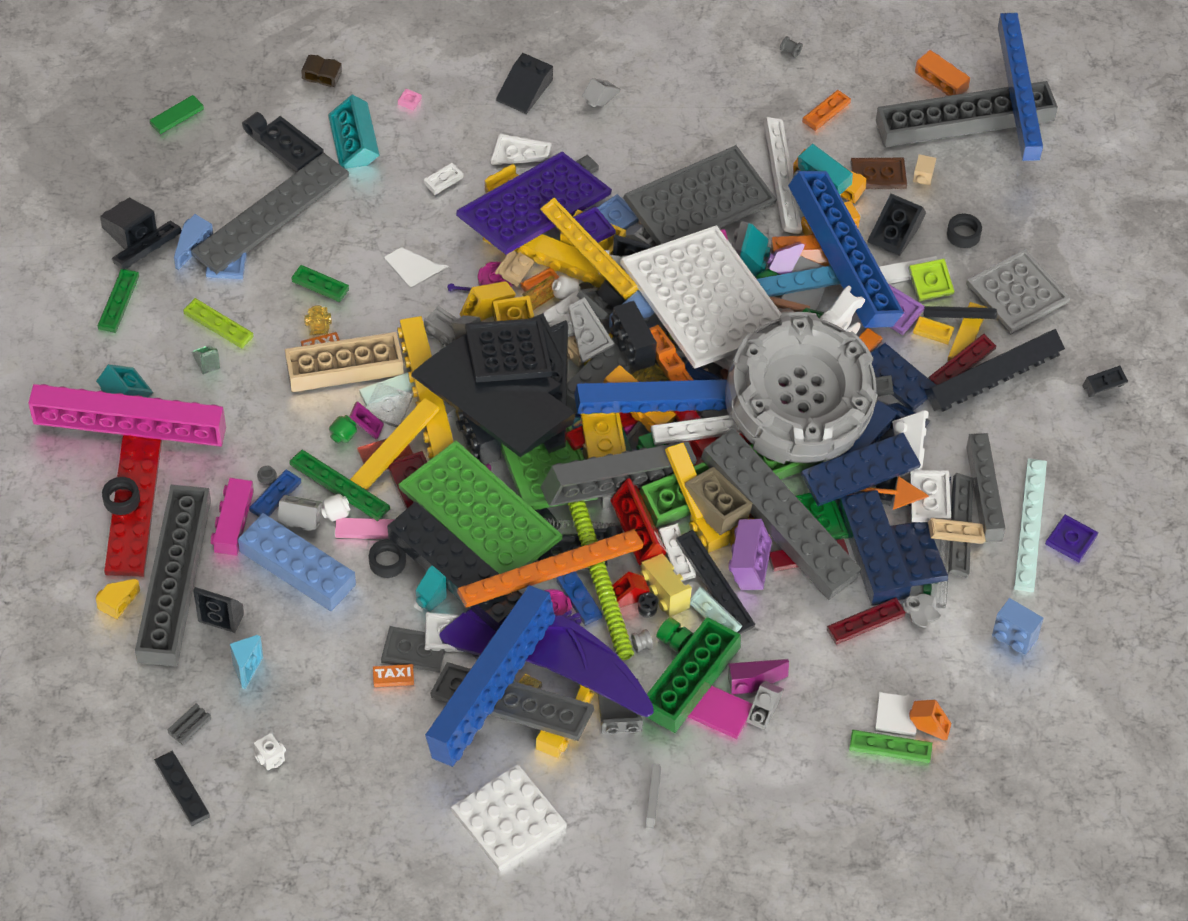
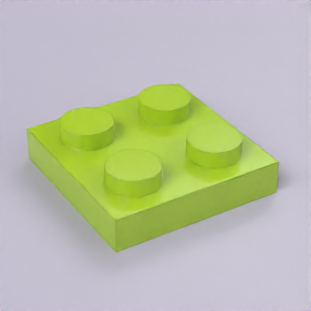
[908,259,955,302]

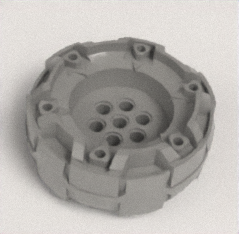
[725,312,878,464]

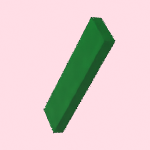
[97,269,139,333]

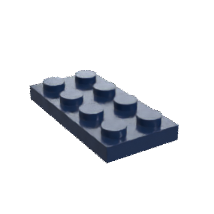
[871,343,936,411]
[890,522,948,587]

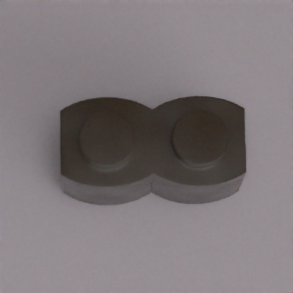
[301,55,342,87]

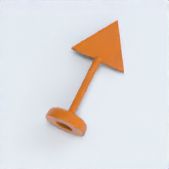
[847,476,929,510]

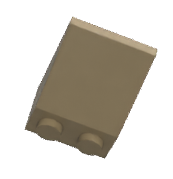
[685,467,753,535]

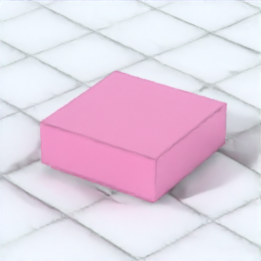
[398,89,422,110]

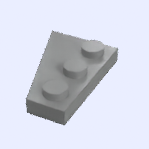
[568,297,614,363]

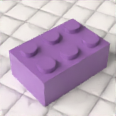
[729,519,772,590]

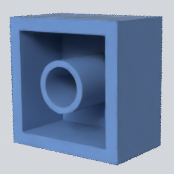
[992,598,1044,655]

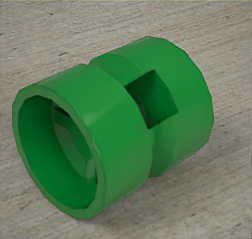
[656,617,694,653]

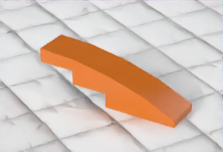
[649,325,693,381]

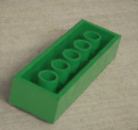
[646,617,741,733]

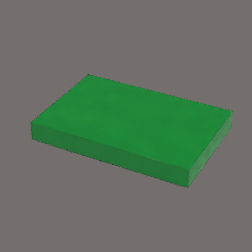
[796,493,849,540]

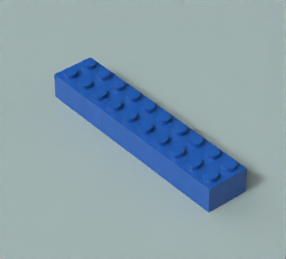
[788,171,904,328]
[425,585,555,767]

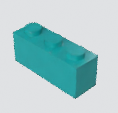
[798,144,853,195]

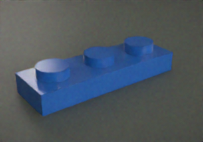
[557,571,602,626]

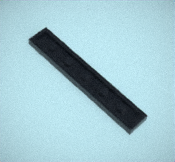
[676,530,755,634]

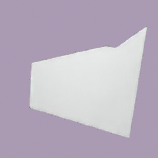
[384,247,449,288]

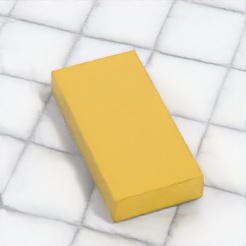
[913,316,954,345]

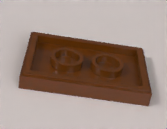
[850,157,907,189]

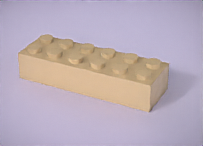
[285,332,403,392]

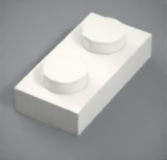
[424,163,463,195]

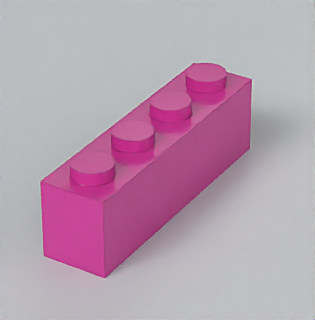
[211,478,254,556]

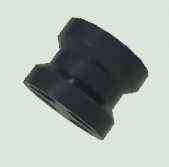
[638,592,658,617]

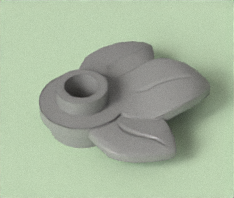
[902,594,941,627]

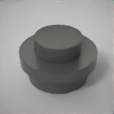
[257,466,277,484]

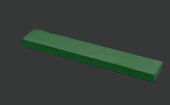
[290,449,390,521]

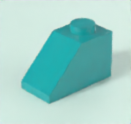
[415,566,447,612]

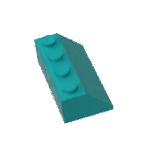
[328,94,380,169]

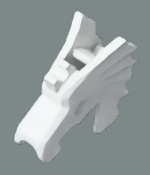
[819,286,865,334]

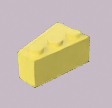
[640,553,692,617]

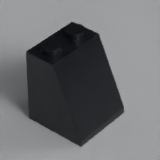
[100,197,157,249]

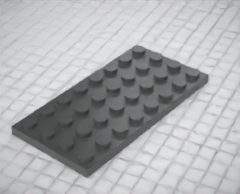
[623,145,777,245]

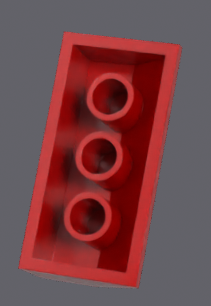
[610,478,667,565]

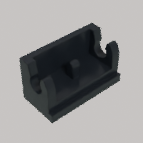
[1082,365,1128,397]

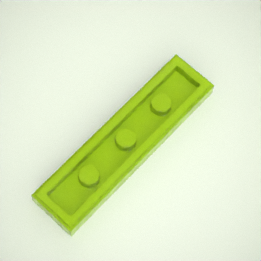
[183,298,254,349]

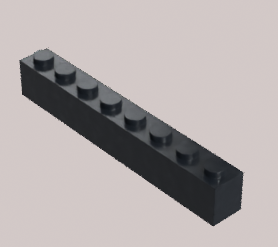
[925,329,1065,412]

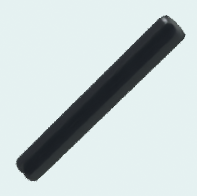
[923,306,997,319]

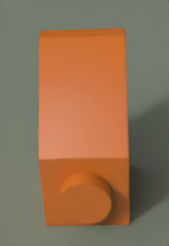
[909,700,952,740]

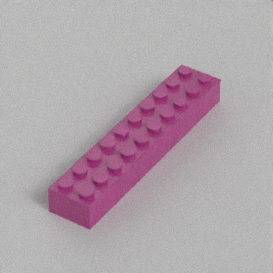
[28,384,226,447]

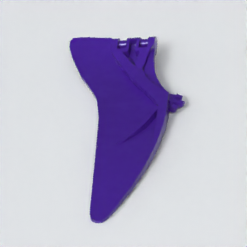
[439,609,654,717]

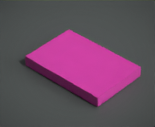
[688,686,753,739]

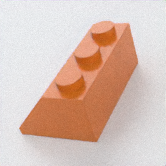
[771,235,829,275]

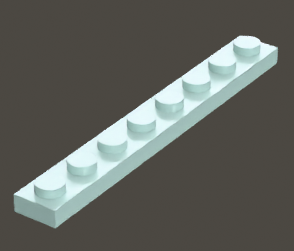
[1014,458,1047,592]

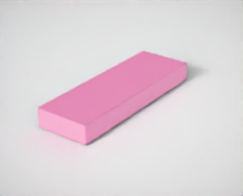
[335,518,395,539]

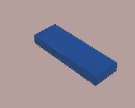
[249,469,301,517]

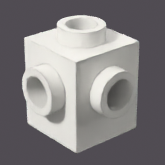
[254,733,286,771]

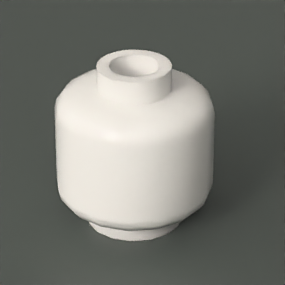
[552,276,580,300]
[321,494,351,522]

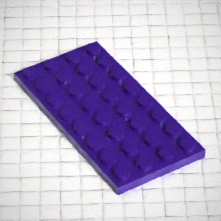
[456,152,612,255]

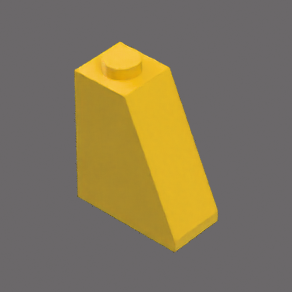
[459,281,516,322]

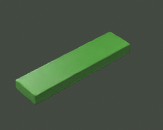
[849,729,933,763]

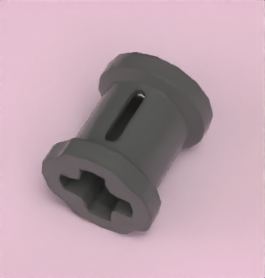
[780,36,803,58]

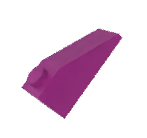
[728,659,789,694]

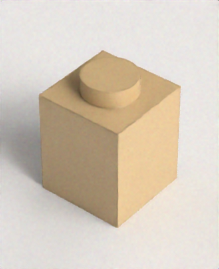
[913,154,936,185]

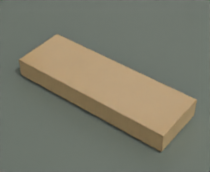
[928,518,986,544]

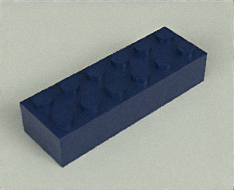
[838,490,912,606]

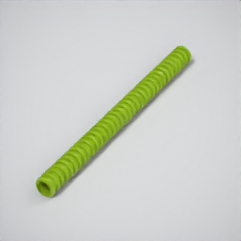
[568,500,634,660]

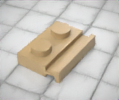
[495,251,535,287]

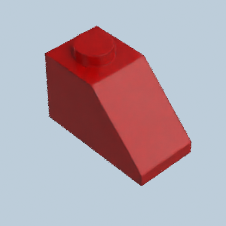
[611,571,650,608]

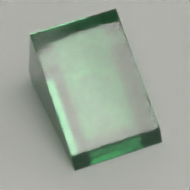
[192,345,220,374]

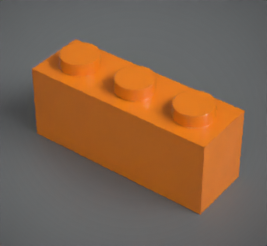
[915,50,970,96]

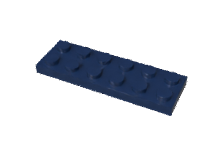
[801,432,921,506]

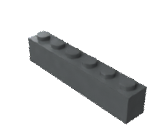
[966,433,1006,542]

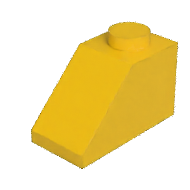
[96,579,140,619]

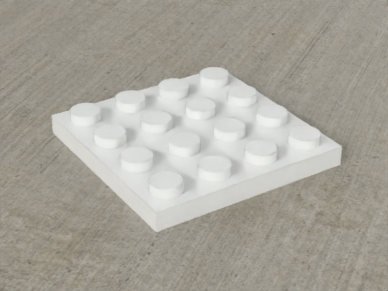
[451,765,567,871]

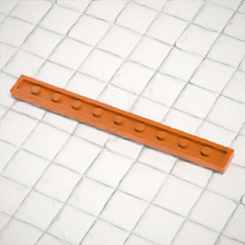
[457,529,643,608]

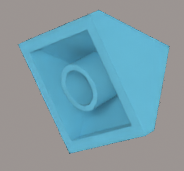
[230,635,263,689]

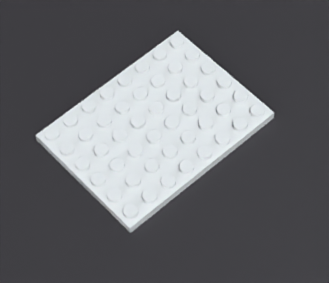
[620,225,781,369]

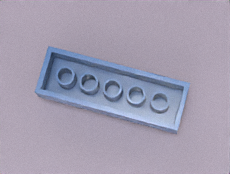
[238,513,356,612]

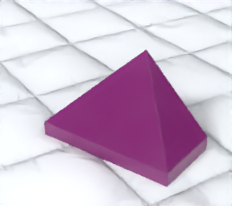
[349,401,384,439]

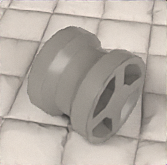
[631,629,653,653]

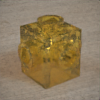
[304,305,332,336]

